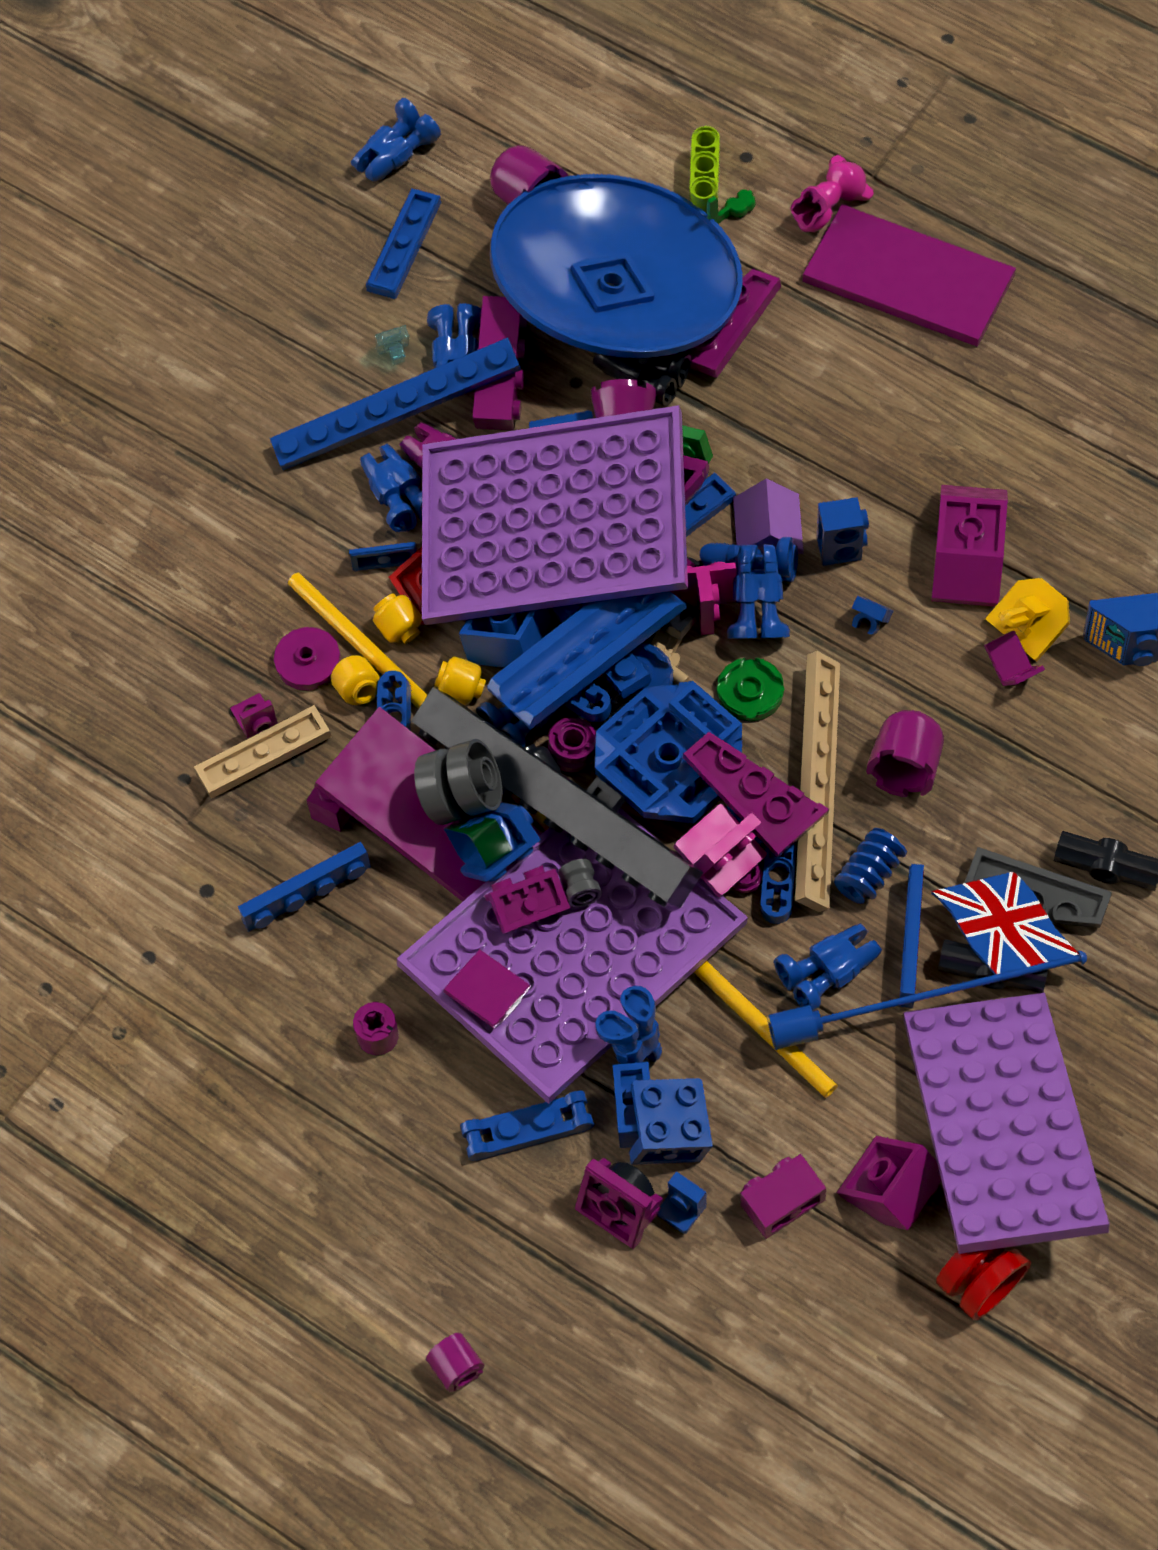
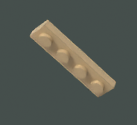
[194,705,331,799]

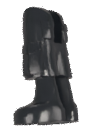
[592,352,691,406]

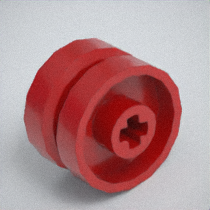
[936,1247,1031,1321]

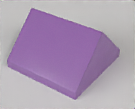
[733,478,803,555]

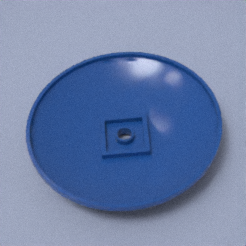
[490,174,743,358]

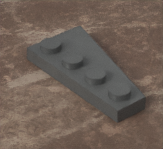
[965,847,1112,928]

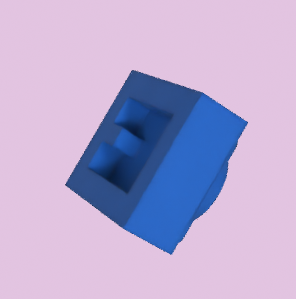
[657,1171,707,1234]

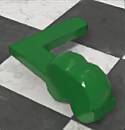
[707,189,756,224]

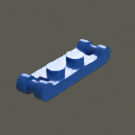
[460,1091,594,1161]

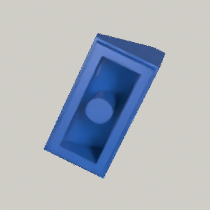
[349,542,417,571]

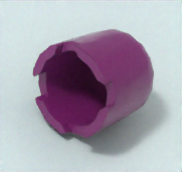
[490,145,568,205]
[866,710,944,797]

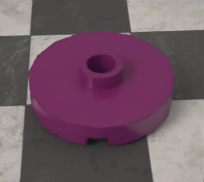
[273,627,341,691]

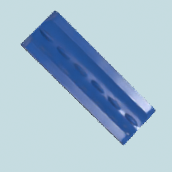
[487,591,687,730]

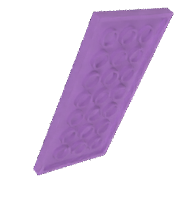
[904,993,1109,1254]

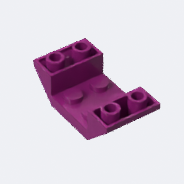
[931,485,1008,607]

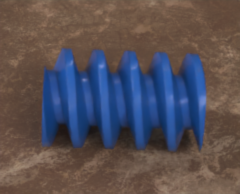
[834,828,907,904]

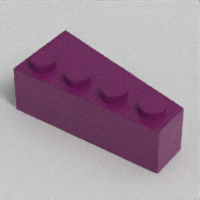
[473,296,528,431]

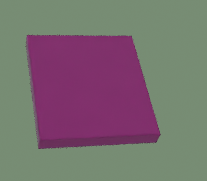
[443,949,530,1028]

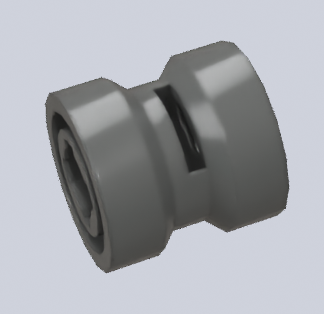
[558,859,602,908]

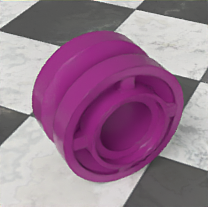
[548,718,596,773]

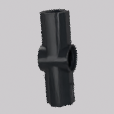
[1053,831,1158,891]
[938,939,1048,993]

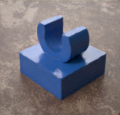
[852,596,894,635]

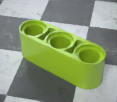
[690,126,720,213]

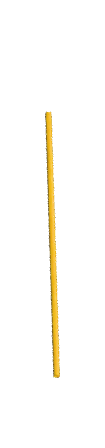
[288,572,838,1098]

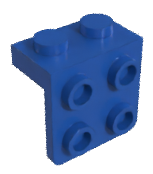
[460,802,541,882]

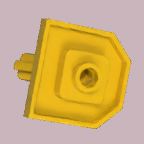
[985,578,1070,662]

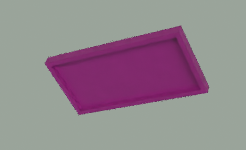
[803,204,1016,347]
[314,707,542,902]

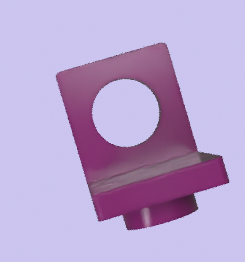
[984,630,1045,686]
[230,693,278,739]

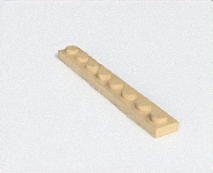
[795,651,840,912]

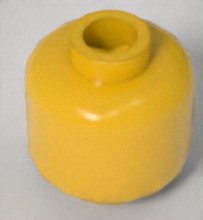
[373,593,422,644]
[331,655,380,705]
[434,656,486,706]

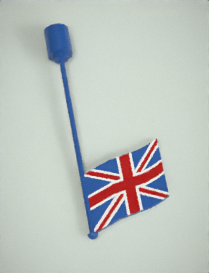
[767,872,1087,1050]

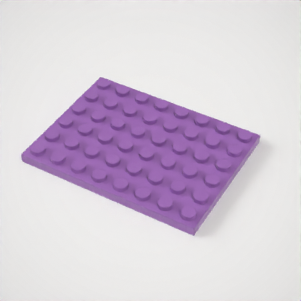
[422,405,688,625]
[397,808,748,1104]

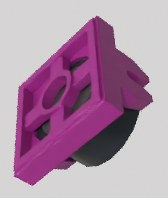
[575,1158,663,1249]

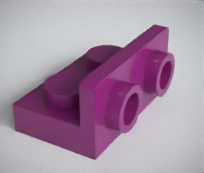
[484,865,570,934]

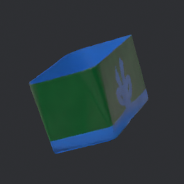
[444,813,518,869]

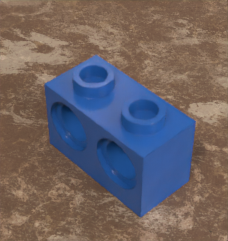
[816,497,869,566]
[612,1062,650,1148]

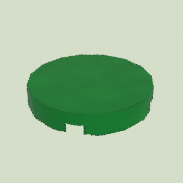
[717,658,784,722]

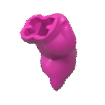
[791,155,874,232]

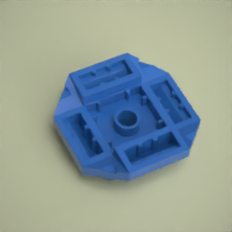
[595,681,742,824]

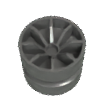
[414,739,502,825]

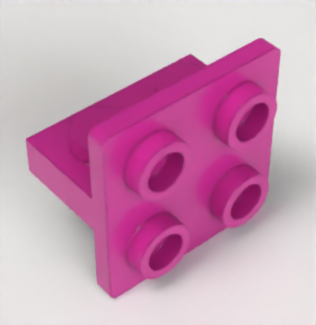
[671,562,737,635]
[673,804,767,897]

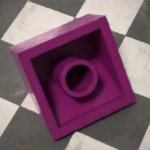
[837,1136,941,1230]

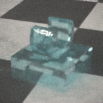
[375,325,409,365]

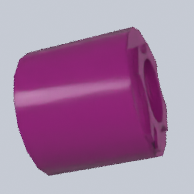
[353,1002,399,1056]
[425,1332,485,1392]

